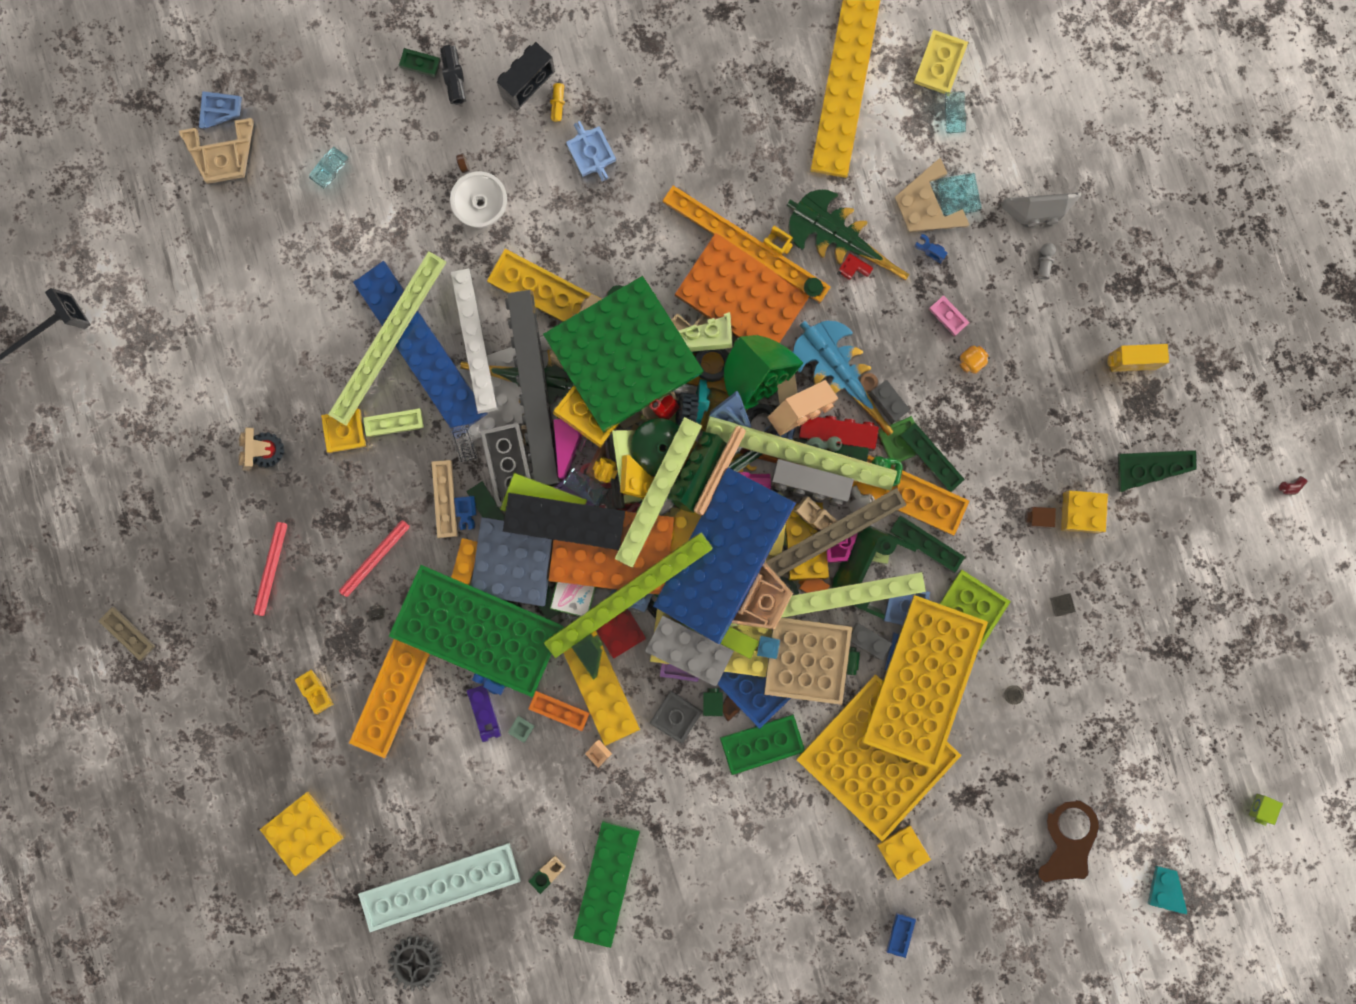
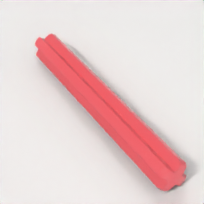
[339,520,410,597]
[253,522,287,616]

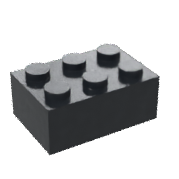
[497,42,555,111]

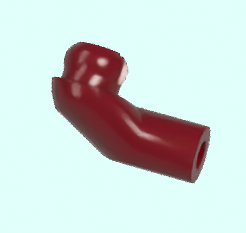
[1278,476,1308,495]

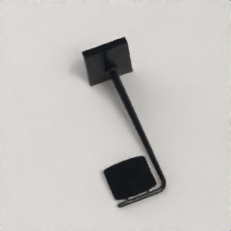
[0,288,91,360]

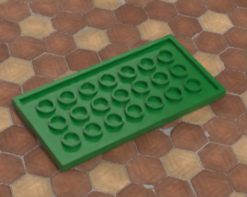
[388,565,564,698]

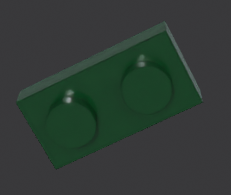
[399,48,441,78]

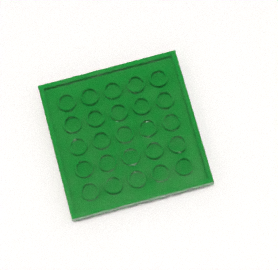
[543,276,704,432]

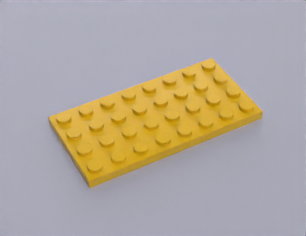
[862,595,988,770]

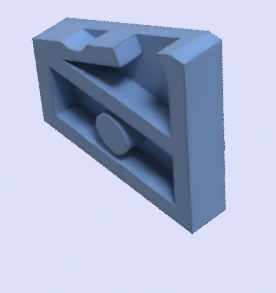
[199,91,242,129]

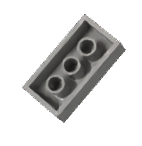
[480,423,531,507]
[771,459,854,507]
[645,616,734,687]

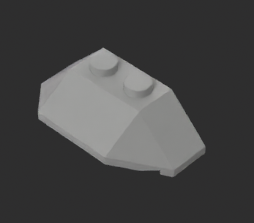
[1001,192,1081,226]

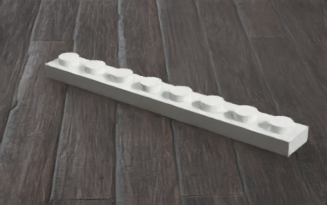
[451,268,497,414]

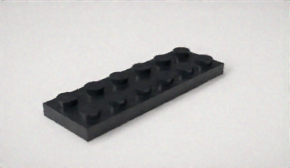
[502,493,626,550]

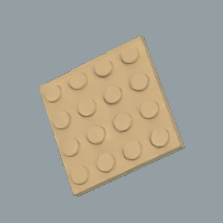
[764,618,852,705]

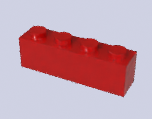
[798,415,879,451]

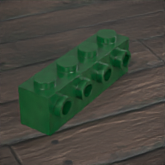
[667,432,727,513]

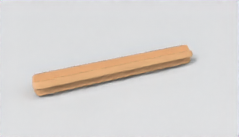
[694,426,746,515]

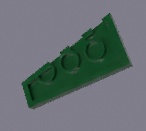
[1118,450,1197,492]

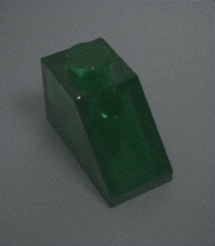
[572,634,603,680]

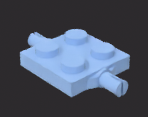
[566,121,616,181]

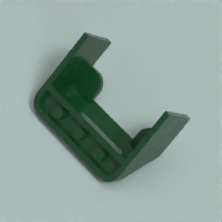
[831,525,917,619]

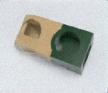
[528,855,566,894]

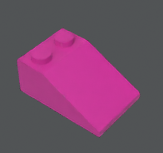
[554,419,584,481]

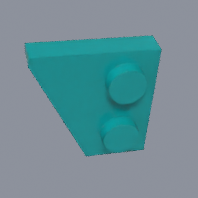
[696,379,710,424]
[1147,865,1187,915]

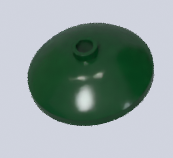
[630,418,680,476]

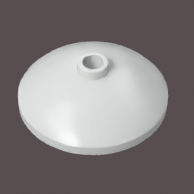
[450,171,507,228]

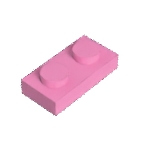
[929,295,970,337]

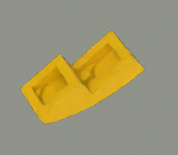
[295,670,334,715]

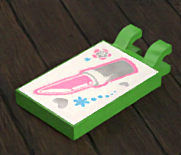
[550,582,596,616]

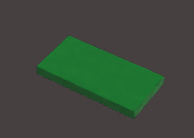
[720,714,805,775]

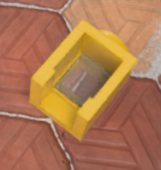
[763,226,793,255]

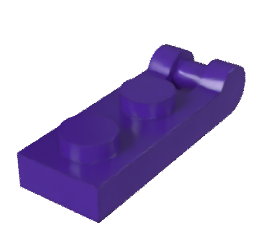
[467,685,502,742]

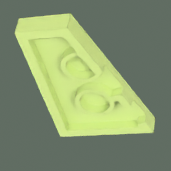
[679,312,733,352]

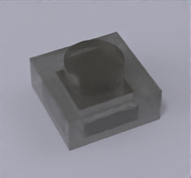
[1050,593,1076,617]

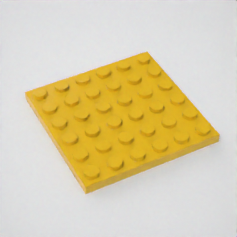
[796,674,962,842]

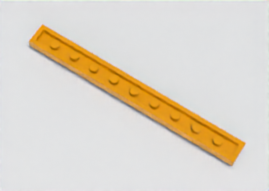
[663,185,831,304]

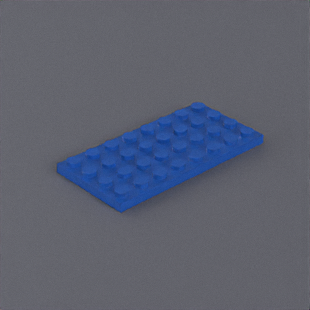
[653,468,796,644]

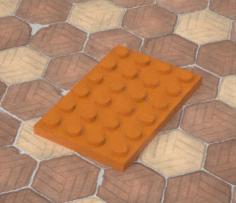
[674,233,810,343]
[549,512,675,595]

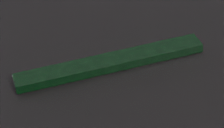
[466,481,561,620]

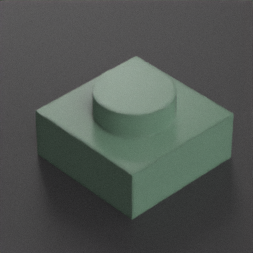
[508,716,535,743]

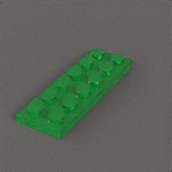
[573,821,640,948]

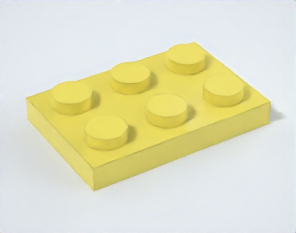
[914,29,968,96]

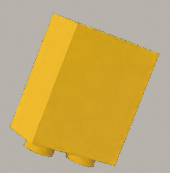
[1108,344,1169,372]

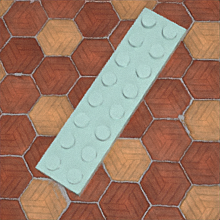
[358,843,521,932]

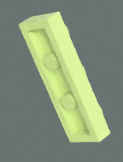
[363,408,424,437]

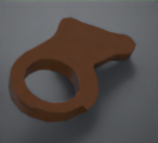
[1039,800,1099,882]

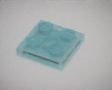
[937,173,982,217]

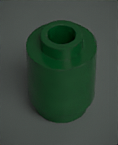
[846,647,860,675]

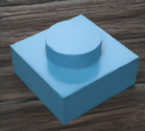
[757,636,781,659]

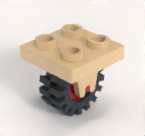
[238,427,284,471]

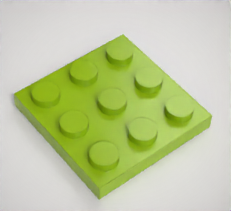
[939,570,1011,650]

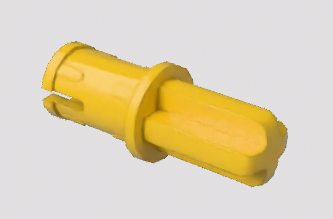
[550,83,565,122]

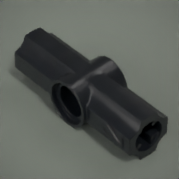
[440,45,466,105]

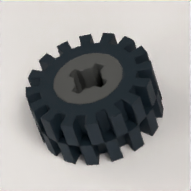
[676,392,699,426]

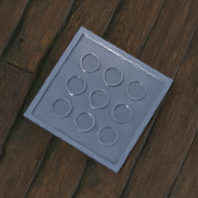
[471,517,554,606]

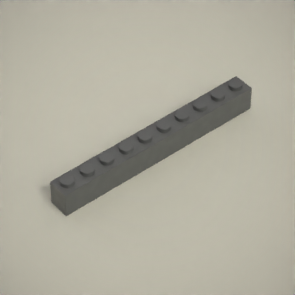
[505,290,561,485]

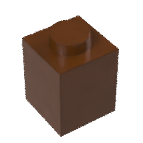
[1025,507,1056,529]

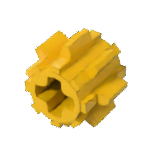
[593,457,618,483]

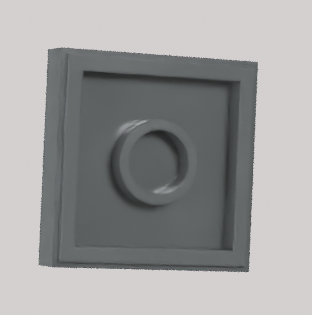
[650,690,703,744]

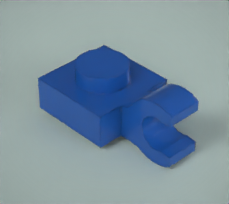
[914,234,948,264]

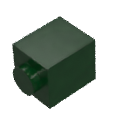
[703,688,723,716]

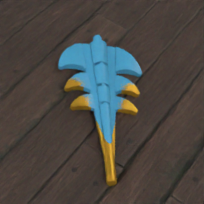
[793,321,894,436]

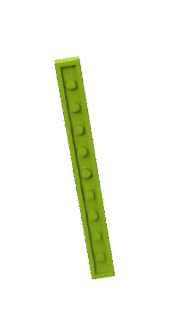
[544,532,713,658]

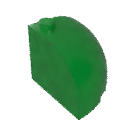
[724,335,803,410]

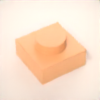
[585,740,612,768]

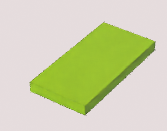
[500,473,587,512]

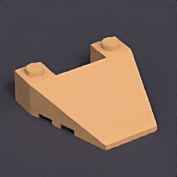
[731,562,793,629]

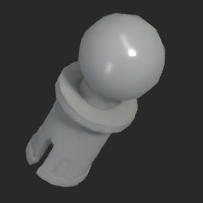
[1038,243,1056,280]

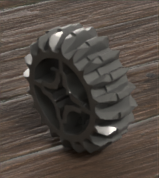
[388,935,442,991]

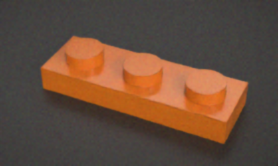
[529,691,590,731]

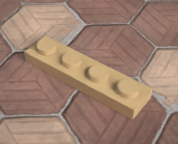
[432,460,458,538]

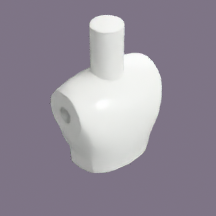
[849,485,875,513]

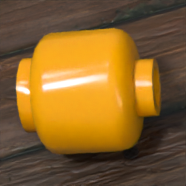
[959,346,989,374]

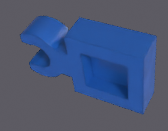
[454,496,476,530]
[472,673,506,695]

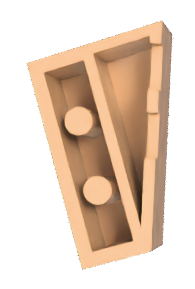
[767,380,838,436]

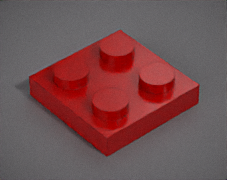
[596,608,647,659]

